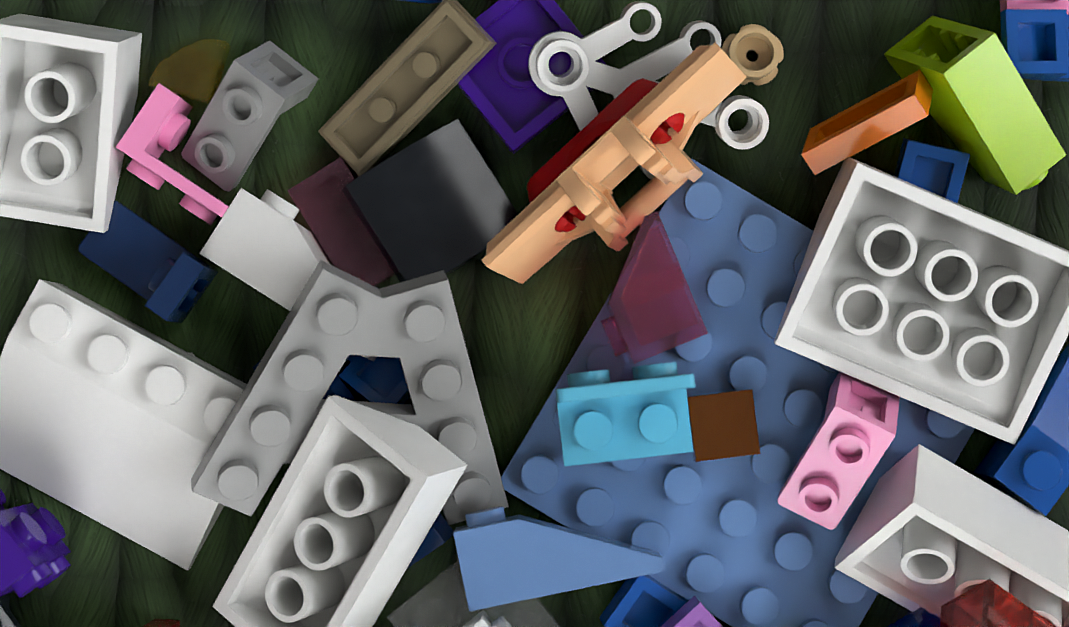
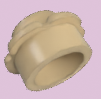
[722,24,784,86]

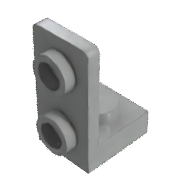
[182,41,319,192]

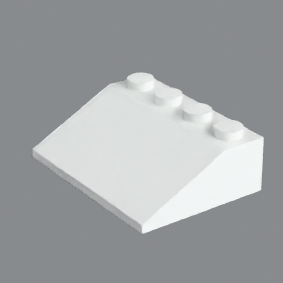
[774,157,1069,445]
[0,279,247,570]

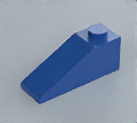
[973,344,1069,516]

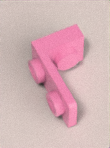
[116,83,229,225]
[778,372,900,530]

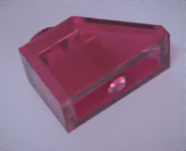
[601,211,708,364]

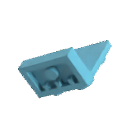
[555,362,695,467]

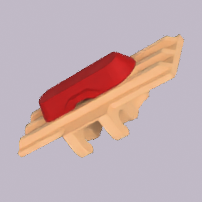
[481,42,747,284]

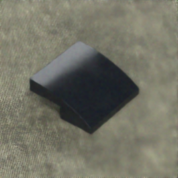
[342,119,518,283]

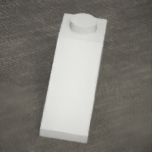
[199,188,377,361]

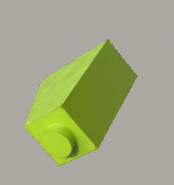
[884,16,1066,195]

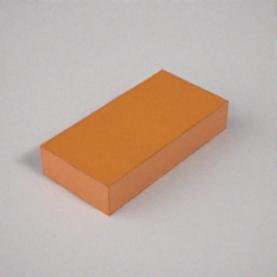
[801,70,933,175]

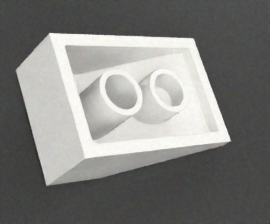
[0,14,142,233]

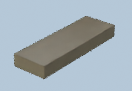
[318,0,497,176]

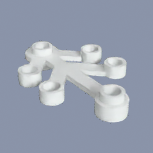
[528,1,769,179]

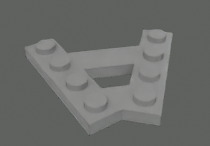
[191,260,509,525]

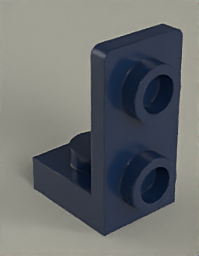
[79,201,218,323]

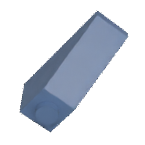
[453,506,665,611]

